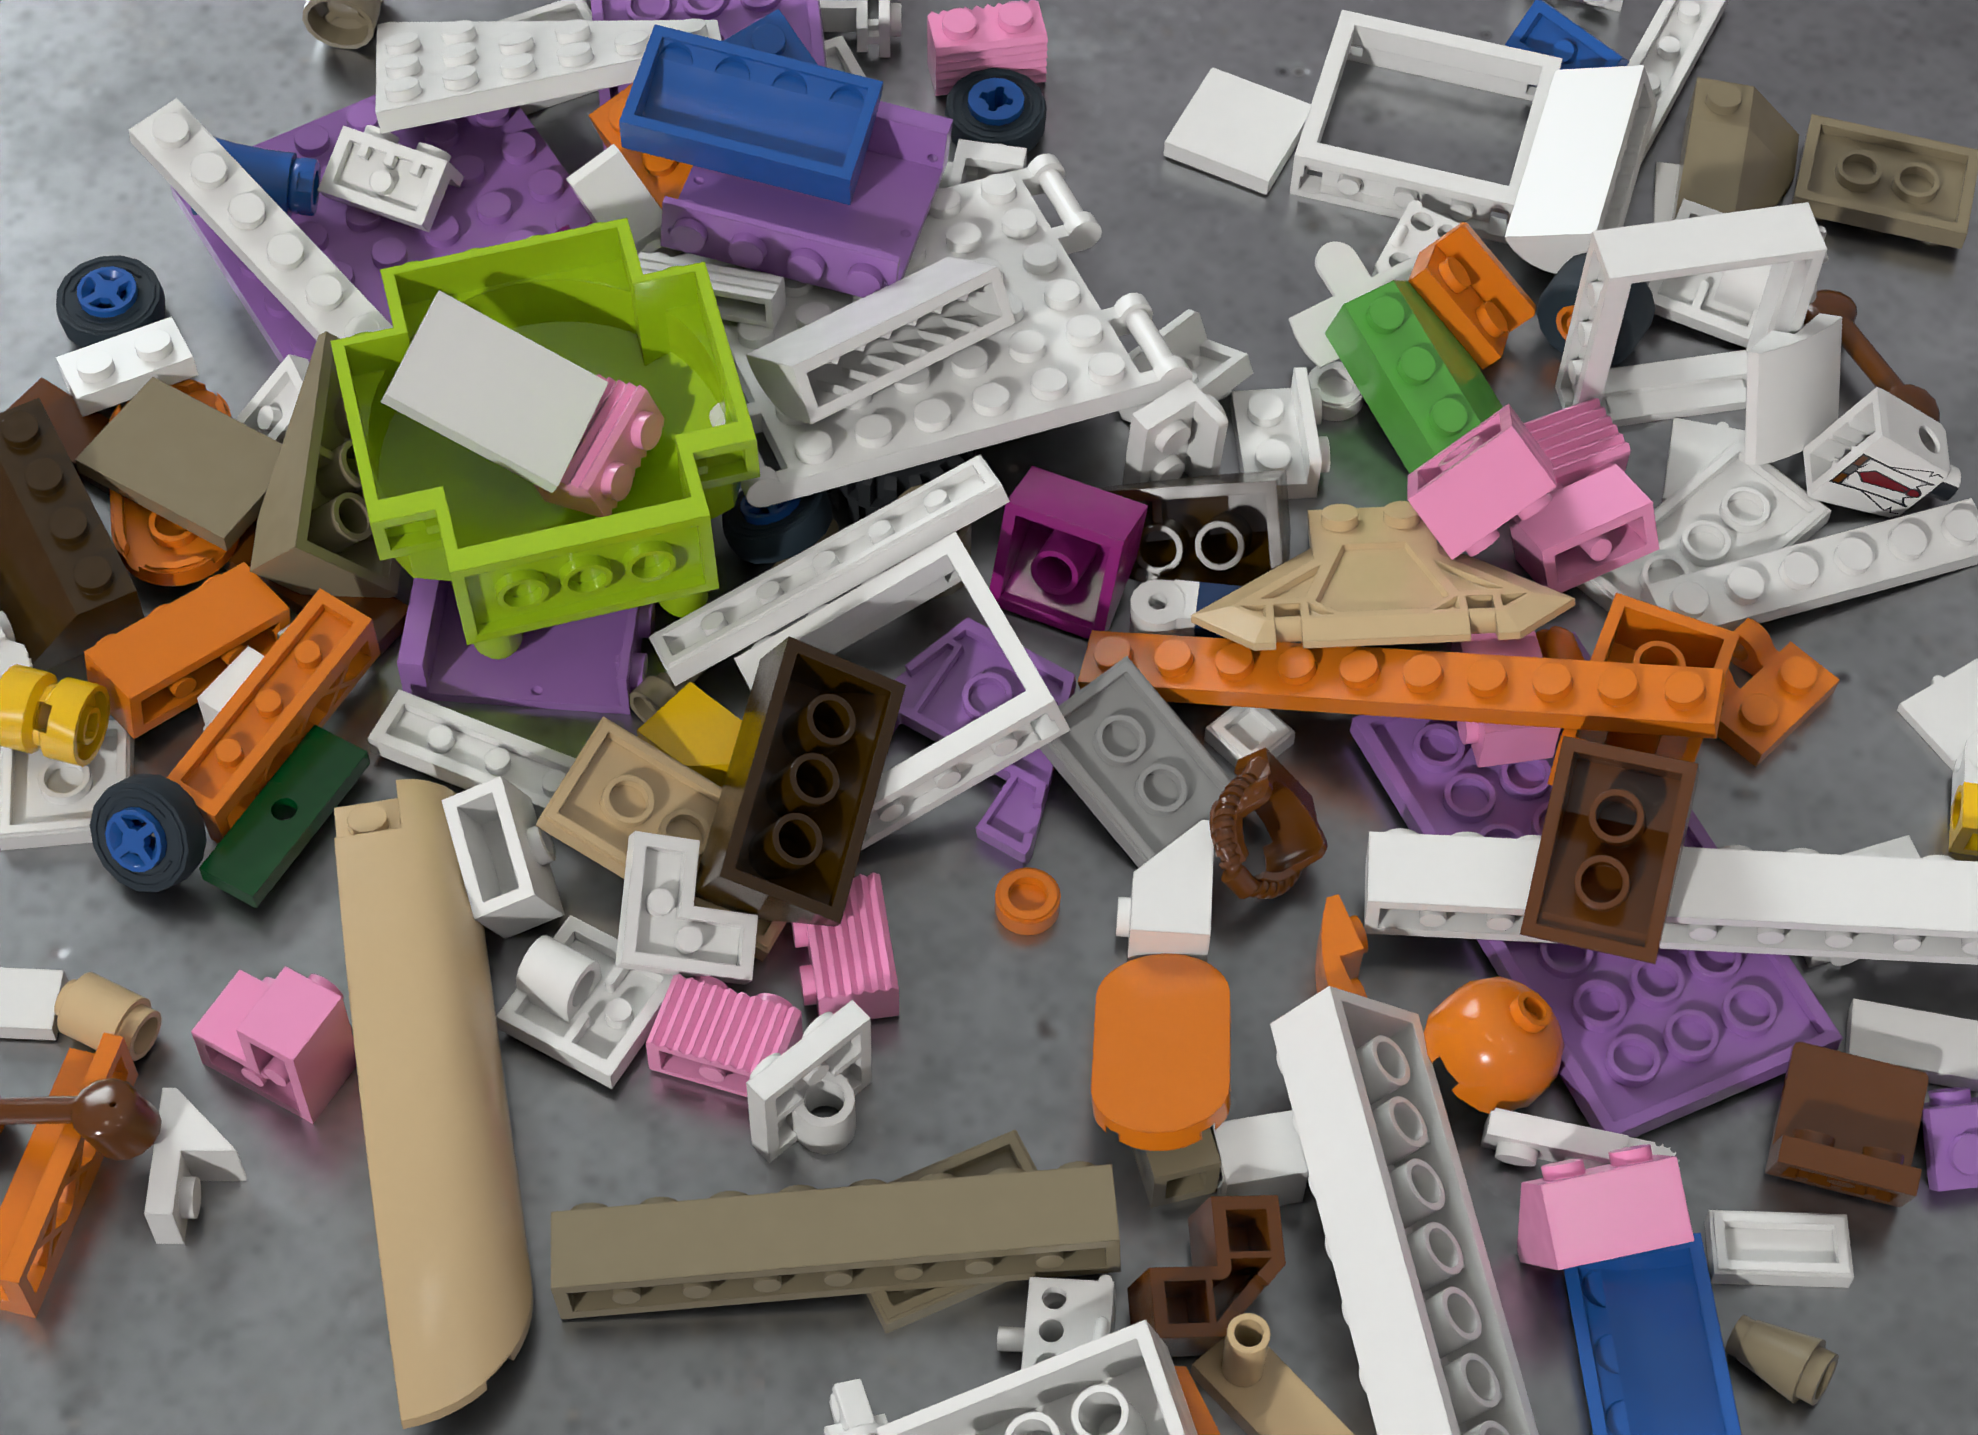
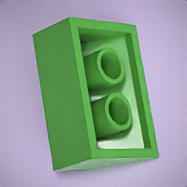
[1325,280,1503,474]

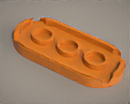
[109,379,239,586]
[1091,954,1231,1151]

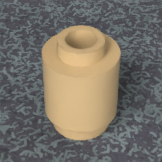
[54,972,162,1061]

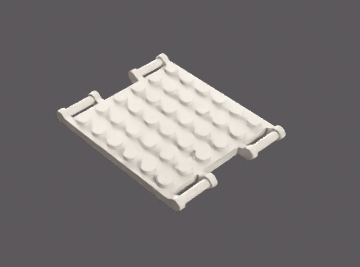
[651,153,1193,507]

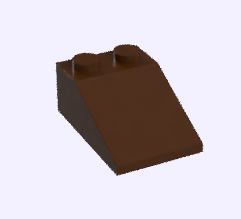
[1520,736,1700,965]

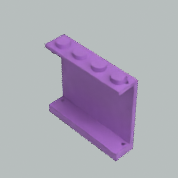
[660,101,953,298]
[397,578,656,715]

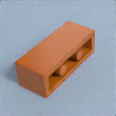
[84,562,291,739]

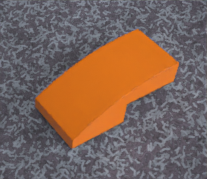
[1315,894,1368,998]

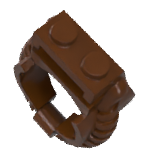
[1209,747,1328,899]

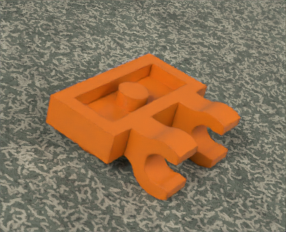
[1717,618,1840,767]

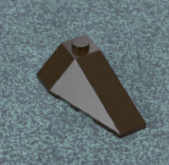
[1096,470,1291,586]

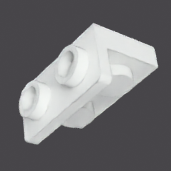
[318,125,464,232]
[1230,367,1330,499]
[1122,379,1228,485]

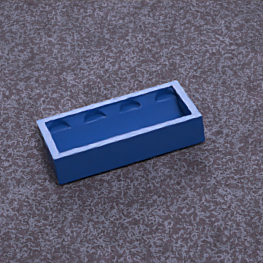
[619,24,883,205]
[1564,1232,1742,1435]

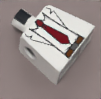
[1803,387,1961,518]

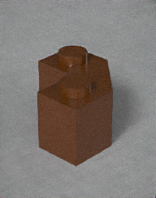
[1127,1195,1286,1357]

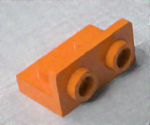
[1408,222,1537,370]

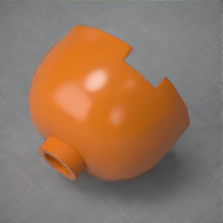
[1424,976,1565,1114]

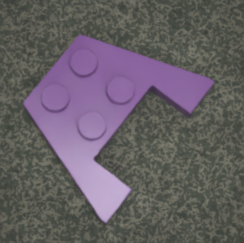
[893,617,1076,865]

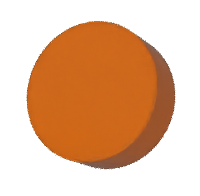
[995,867,1061,936]

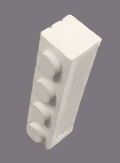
[638,252,786,329]

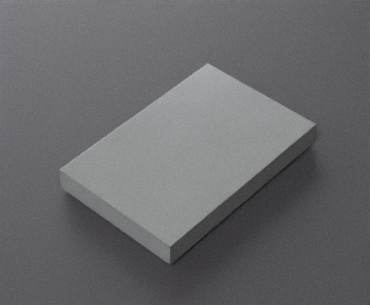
[1039,656,1232,868]

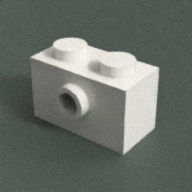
[441,776,565,939]

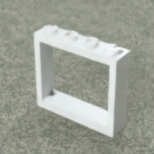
[1290,10,1563,244]
[1555,202,1829,427]
[734,531,1071,850]

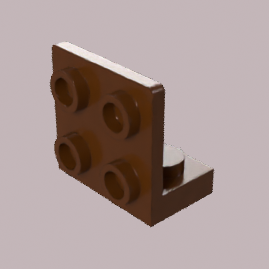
[1765,1042,1929,1208]

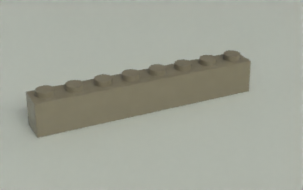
[551,1161,1121,1319]

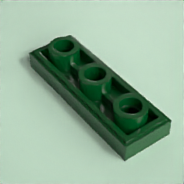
[199,724,370,908]

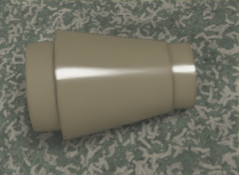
[1725,1315,1839,1406]

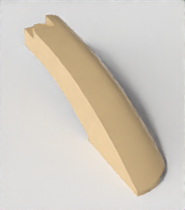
[334,779,533,1429]

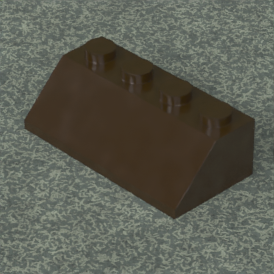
[0,398,145,671]
[695,636,906,927]

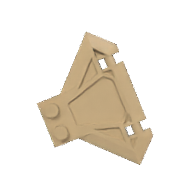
[1191,501,1575,651]

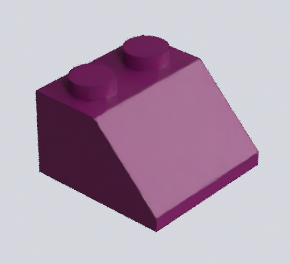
[989,466,1148,639]

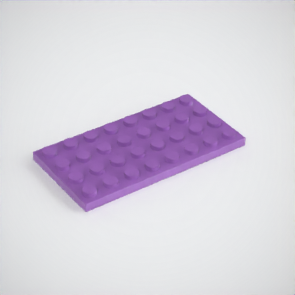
[1350,632,1843,1138]

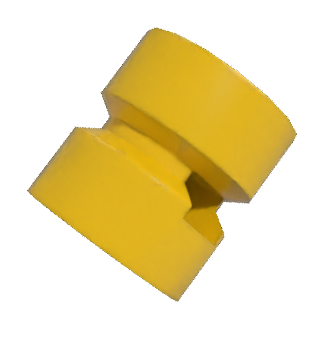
[0,664,110,767]

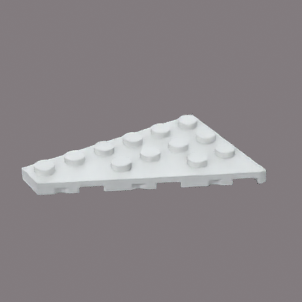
[375,18,722,134]

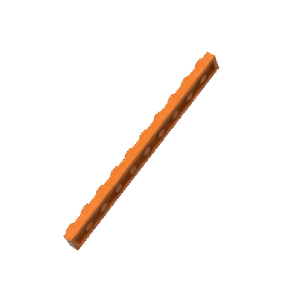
[1077,630,1726,739]

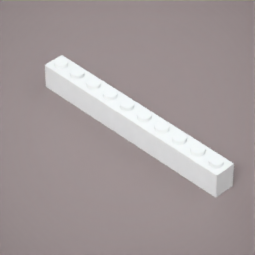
[1364,828,1978,965]

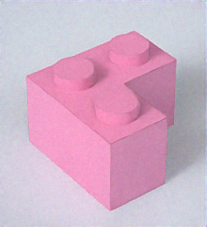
[191,966,356,1124]

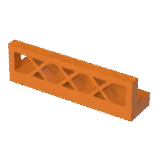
[166,588,381,843]
[0,1032,138,1318]

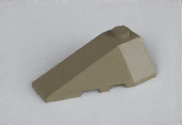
[1672,77,1799,220]
[250,331,401,598]

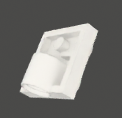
[1648,199,1772,348]
[496,915,674,1089]
[746,1000,872,1163]

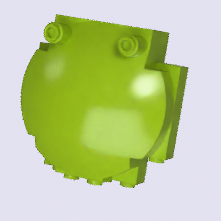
[330,218,760,659]

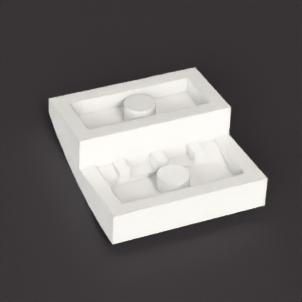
[1744,313,1842,467]

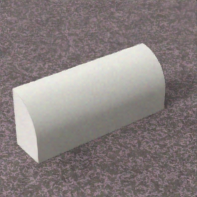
[1505,65,1657,274]
[746,257,1016,424]

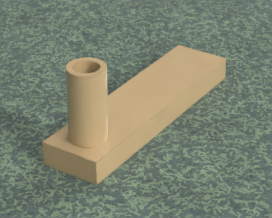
[1190,1313,1354,1435]

